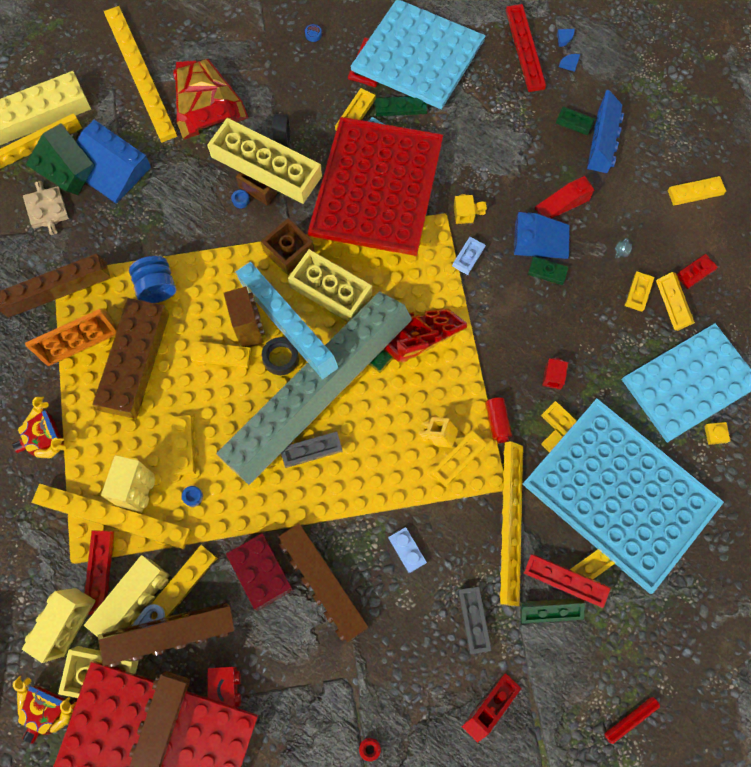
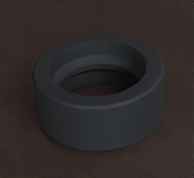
[272,114,290,148]
[262,337,299,376]

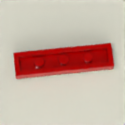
[85,530,114,615]
[524,554,611,608]

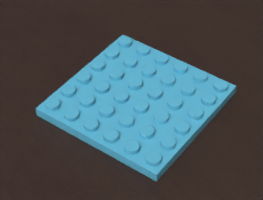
[351,0,485,110]

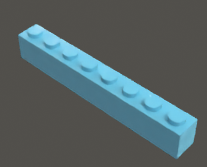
[235,262,338,379]

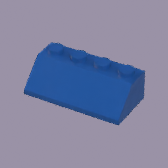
[587,90,624,173]

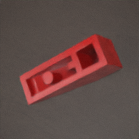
[535,176,594,219]
[461,673,522,743]

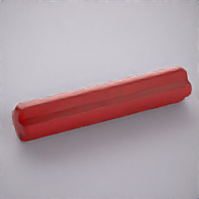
[604,697,660,744]

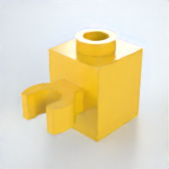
[454,194,487,224]
[418,417,458,448]

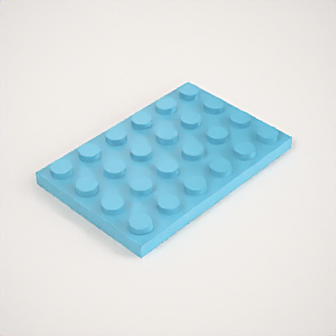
[622,323,751,443]

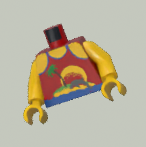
[12,397,66,458]
[13,676,76,744]

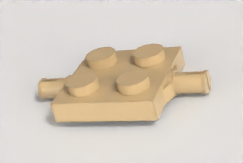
[23,181,69,235]

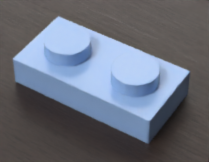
[452,237,486,275]
[388,527,427,573]

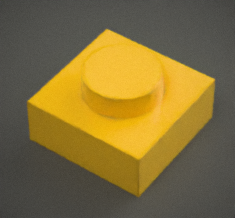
[704,422,730,445]

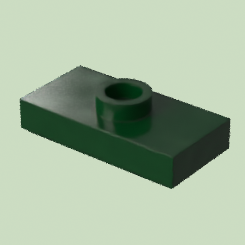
[556,107,595,136]
[528,256,568,285]

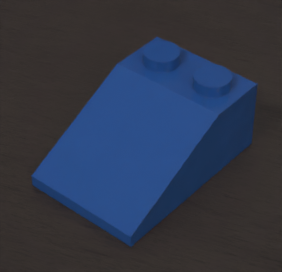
[514,212,569,259]

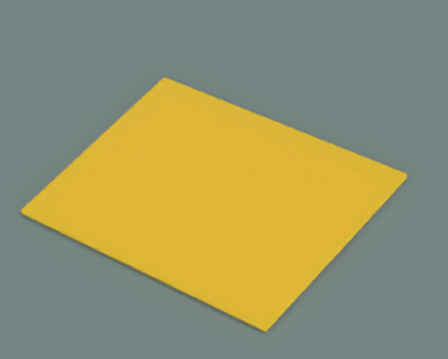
[56,214,504,564]

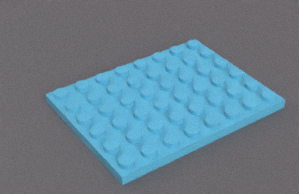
[523,399,724,594]

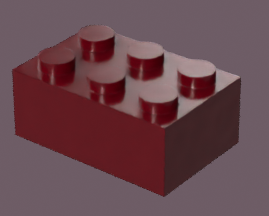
[226,533,293,611]

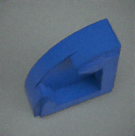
[557,29,575,47]
[559,54,580,72]

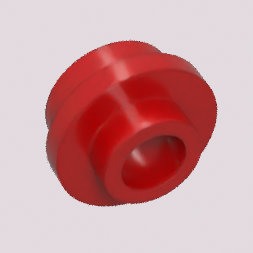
[359,738,381,762]

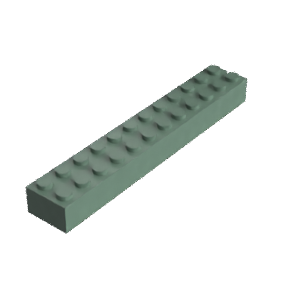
[216,291,412,485]

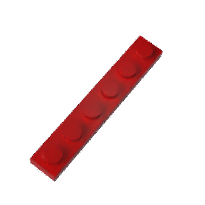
[506,4,546,92]

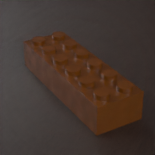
[92,298,169,419]

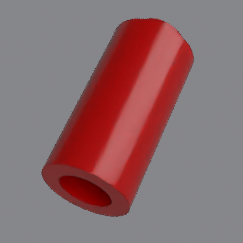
[485,398,512,443]

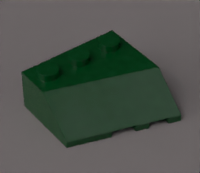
[26,123,94,195]

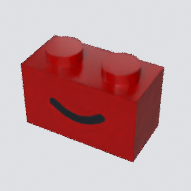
[208,667,241,708]

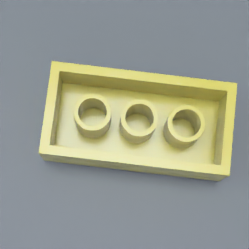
[288,249,372,322]
[84,555,170,637]

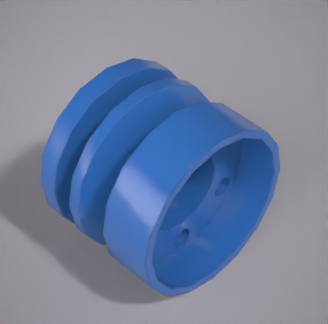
[129,256,176,303]

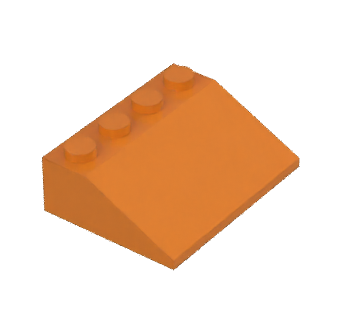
[25,308,117,366]

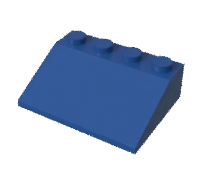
[76,120,151,204]

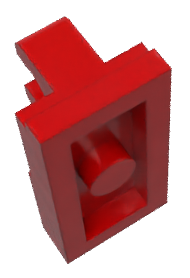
[677,254,718,289]

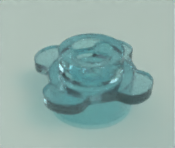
[615,238,632,258]

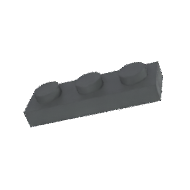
[281,432,343,468]
[458,587,491,654]

